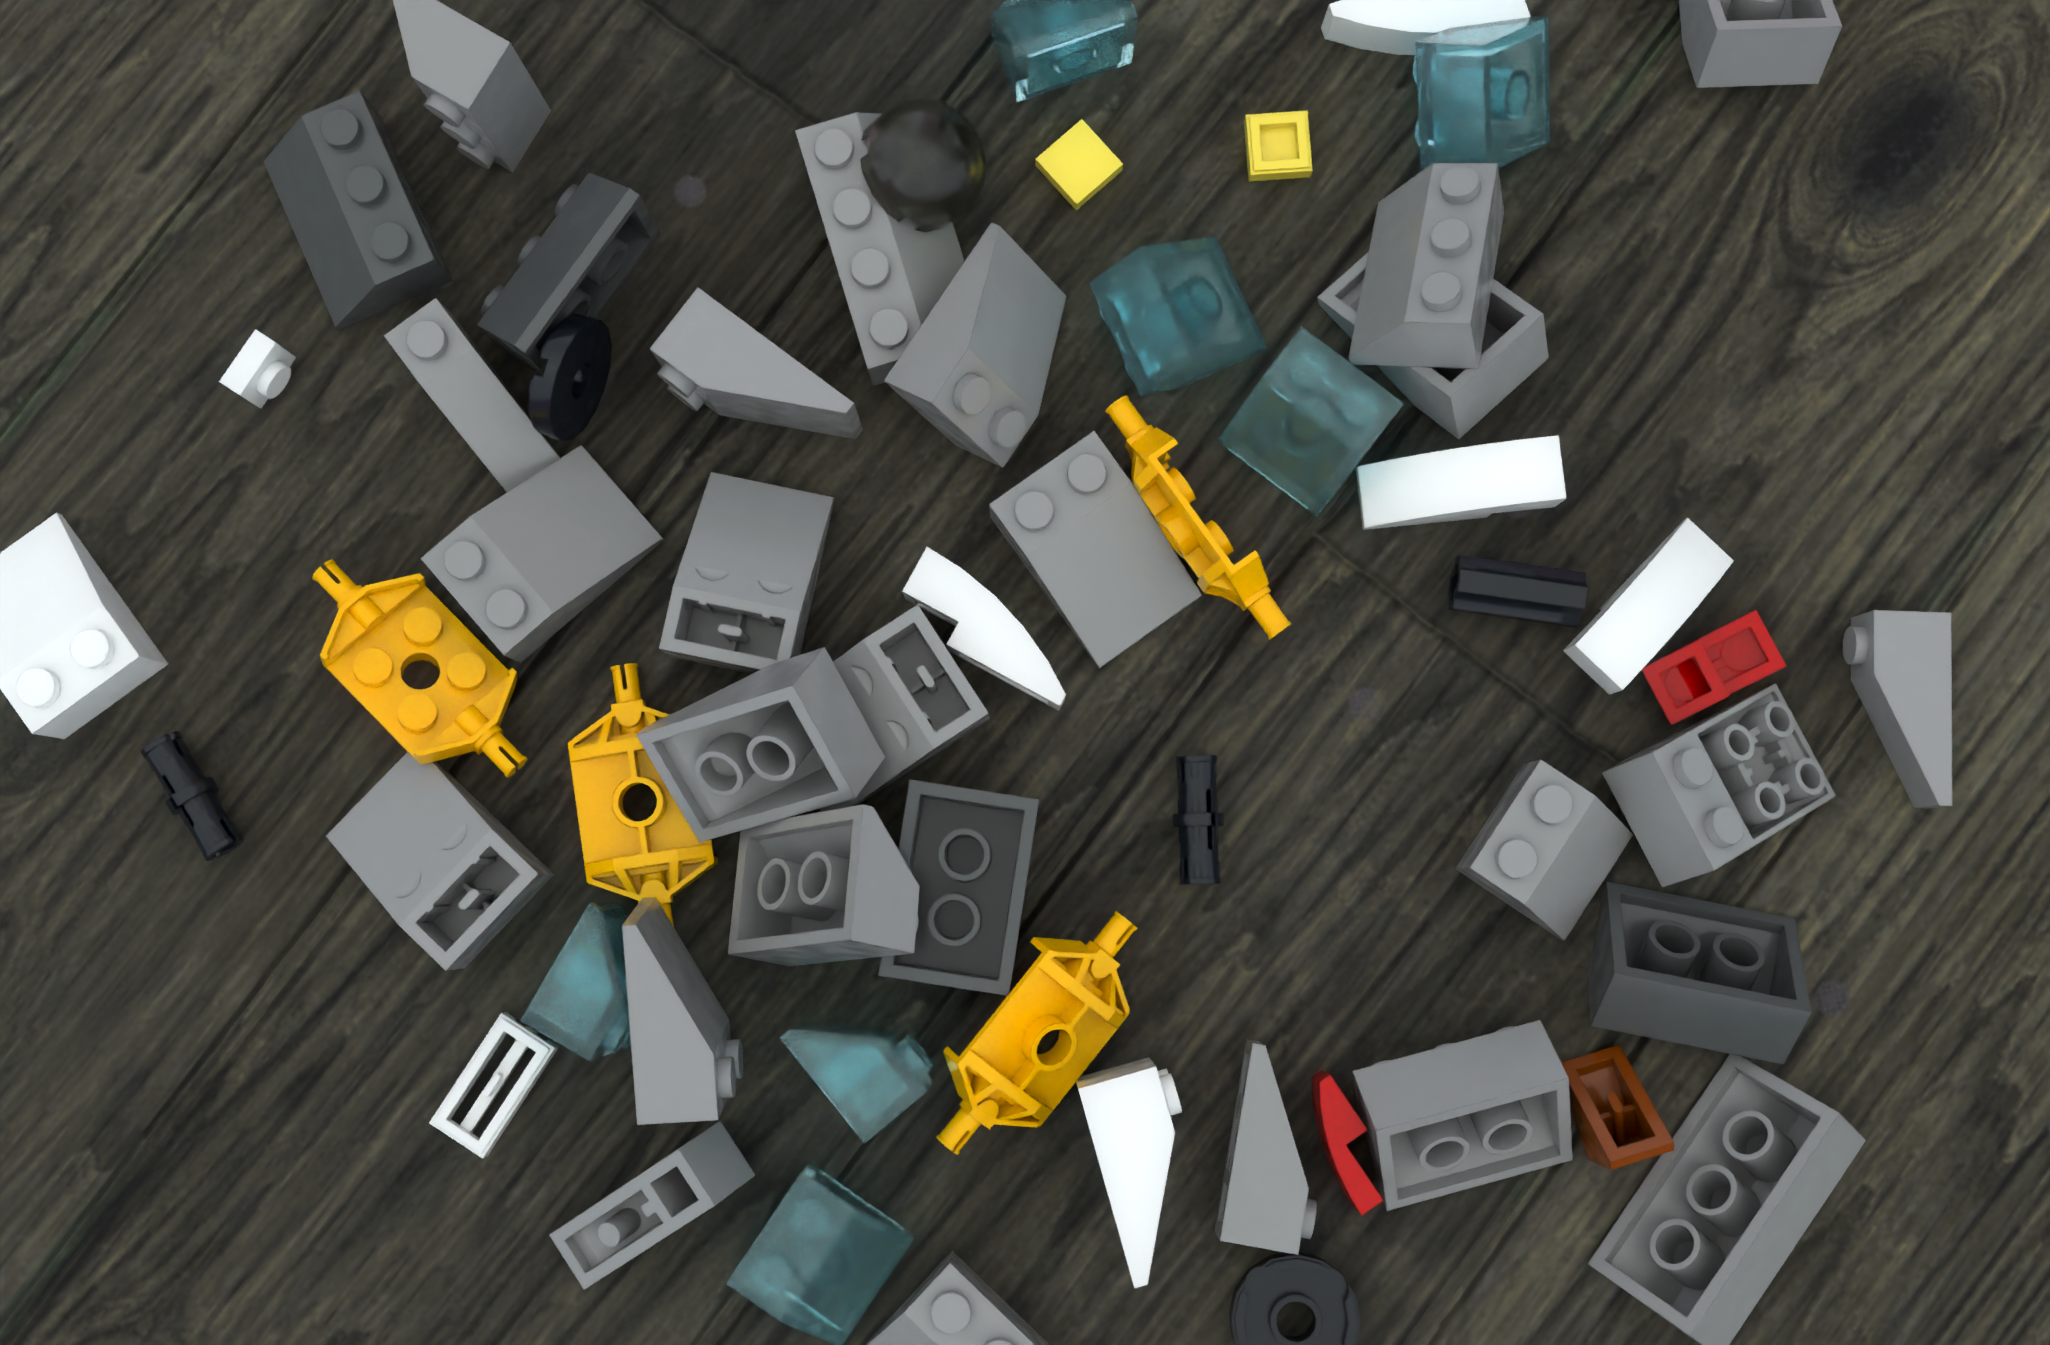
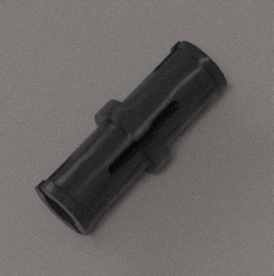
[141,731,244,861]
[1173,755,1224,885]

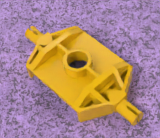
[1105,395,1292,640]
[312,560,528,778]
[568,663,718,927]
[936,911,1138,1155]

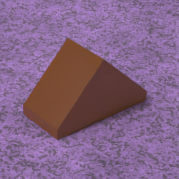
[1561,1044,1674,1170]

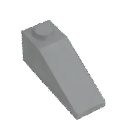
[384,298,560,492]
[1843,610,1952,809]
[1214,1039,1317,1255]
[549,1121,755,1290]

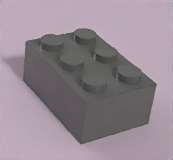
[878,779,1039,996]

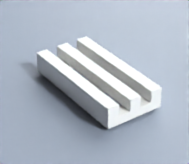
[429,1012,559,1159]

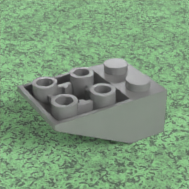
[659,472,835,674]
[820,604,990,812]
[1602,683,1836,887]
[326,752,554,971]

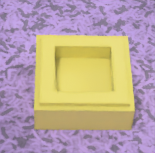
[1244,110,1313,182]
[1035,119,1123,211]

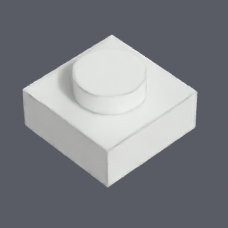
[219,329,296,409]

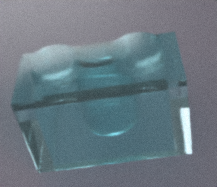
[991,0,1138,102]
[1413,16,1550,169]
[1089,237,1267,396]
[1218,326,1404,516]
[520,903,631,1061]
[779,1022,933,1144]
[726,1162,915,1345]

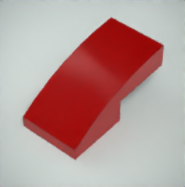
[1641,610,1786,725]
[1311,1070,1384,1215]

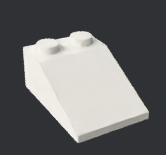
[0,513,168,739]
[1076,1057,1182,1289]

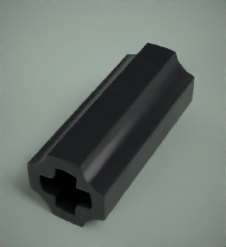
[1448,555,1588,628]

